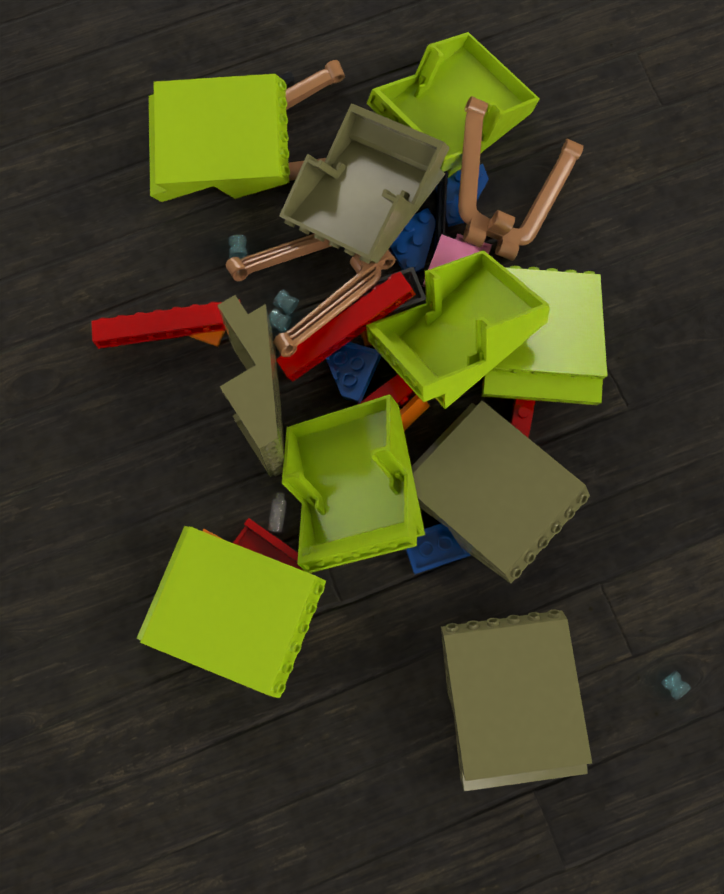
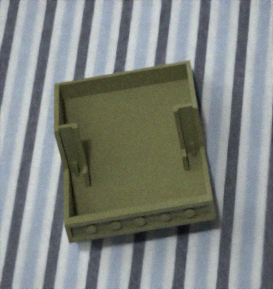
[279,103,450,264]
[217,295,285,477]
[411,401,590,583]
[441,609,592,791]

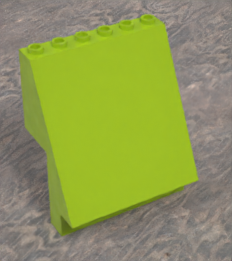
[367,32,540,178]
[149,74,290,202]
[366,250,550,409]
[482,266,607,405]
[282,394,425,573]
[137,526,326,698]

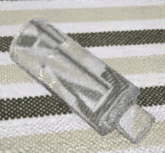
[268,493,287,532]

